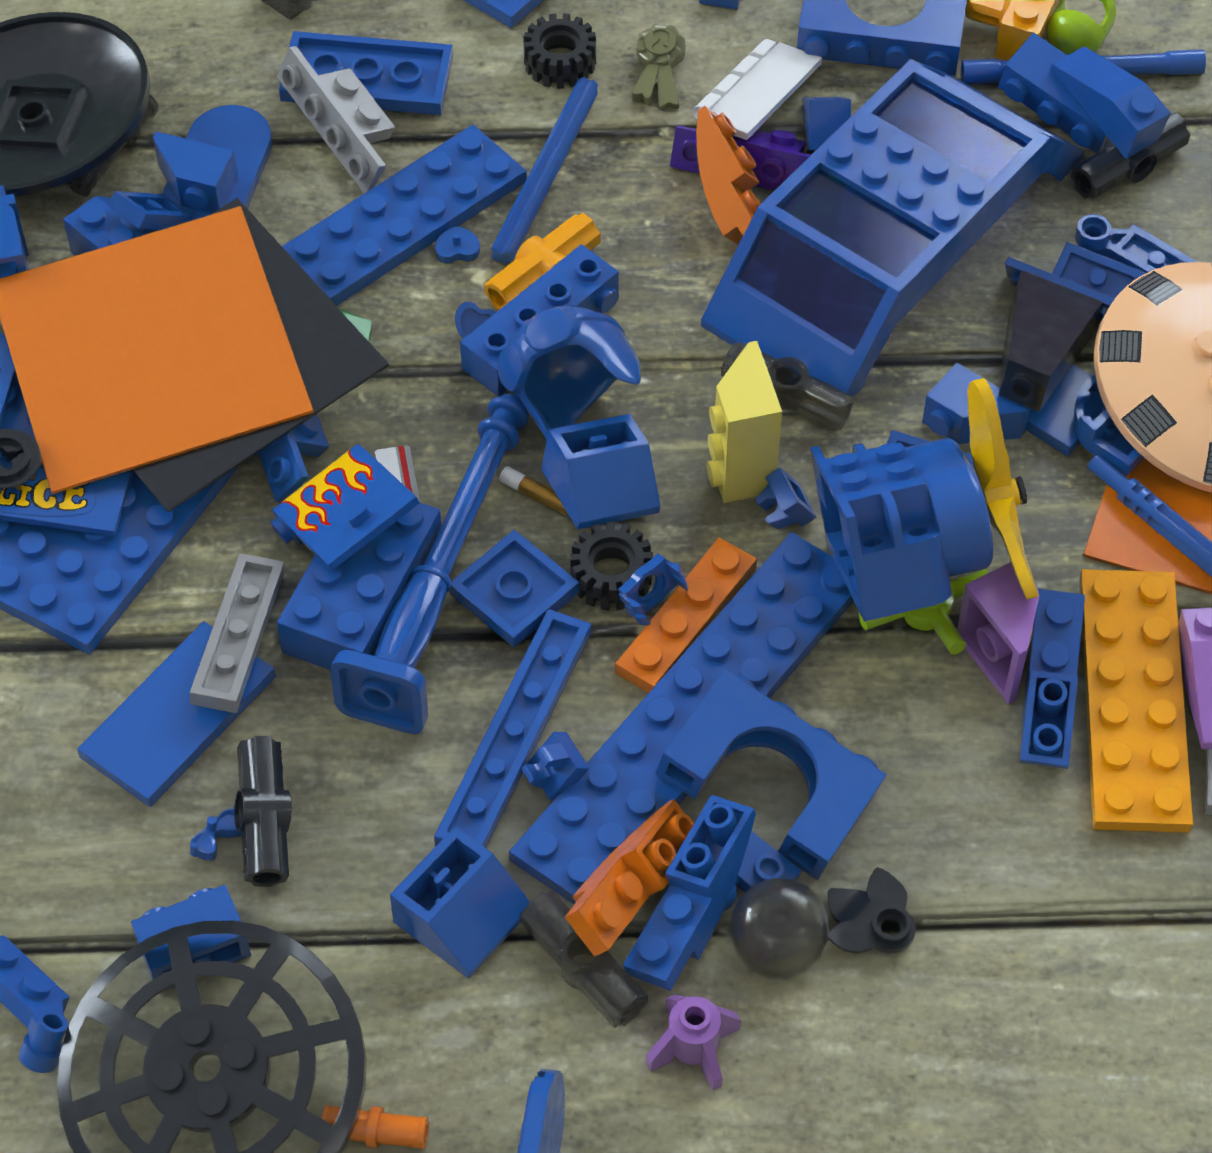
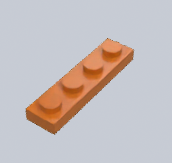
[615,537,757,693]

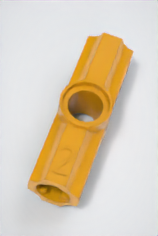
[484,213,601,311]

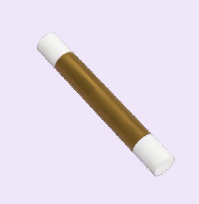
[499,466,622,531]

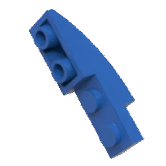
[1020,588,1085,769]
[623,795,756,991]

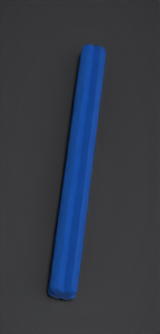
[491,77,598,264]

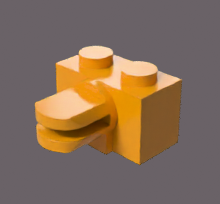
[965,0,1060,60]

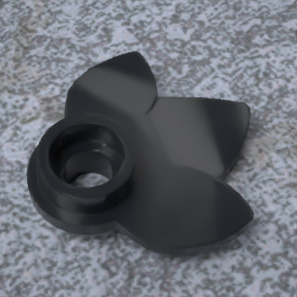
[827,867,916,954]

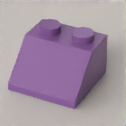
[957,562,1040,704]

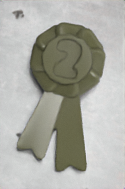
[632,24,686,111]

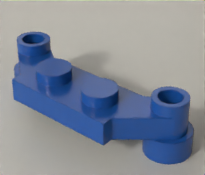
[1075,214,1197,273]
[0,935,70,1073]

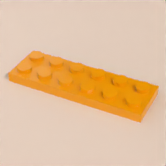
[1079,569,1193,833]

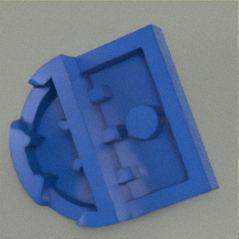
[1074,375,1144,476]

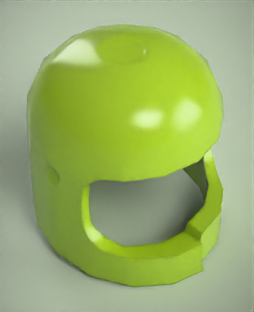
[1046,0,1117,55]

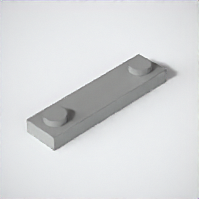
[190,553,284,713]

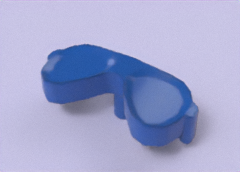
[190,806,242,860]

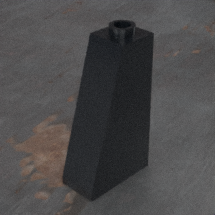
[998,270,1102,412]

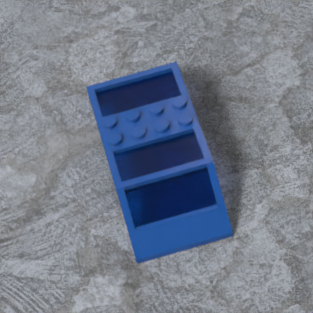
[701,59,1085,412]

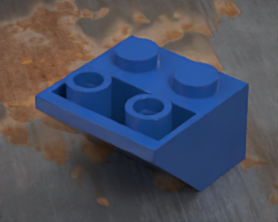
[541,414,661,530]
[390,826,533,979]

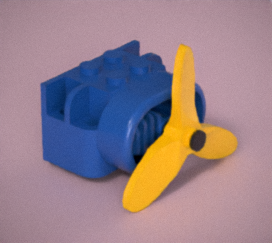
[810,378,1039,621]

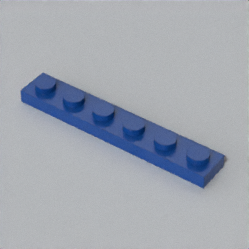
[434,609,591,848]

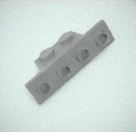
[277,46,395,193]

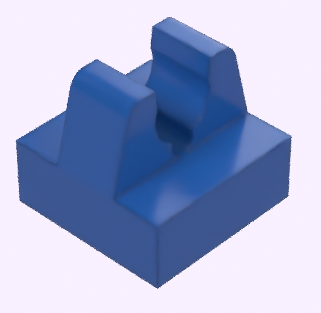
[756,467,817,529]
[522,732,590,800]

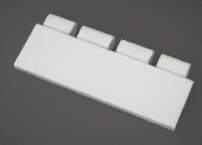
[693,39,822,140]

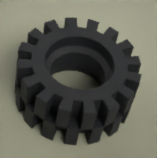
[524,13,596,89]
[570,522,653,611]

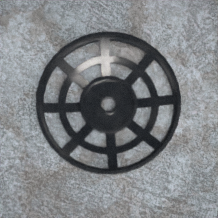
[57,920,367,1153]

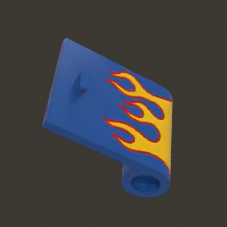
[270,444,420,571]

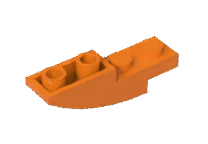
[696,106,784,269]
[565,799,694,957]

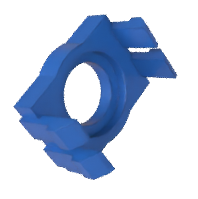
[618,553,688,625]

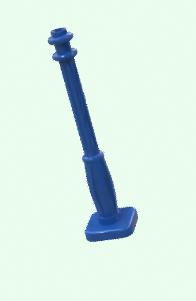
[330,394,529,734]

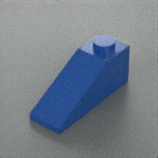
[1050,46,1171,159]

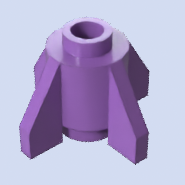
[646,994,741,1090]

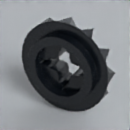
[0,429,42,494]

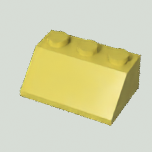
[706,341,782,503]

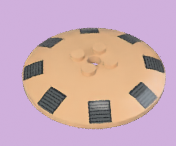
[1094,262,1212,493]

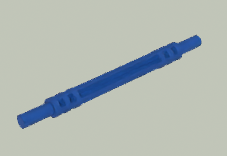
[1087,454,1212,577]

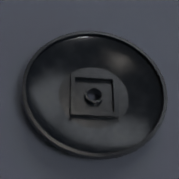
[0,12,150,196]

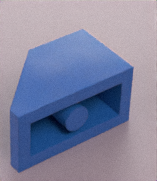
[802,97,851,150]
[153,132,239,213]
[922,363,1030,444]

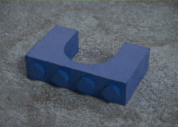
[797,0,966,76]
[655,669,887,880]

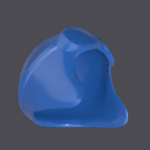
[497,305,641,440]

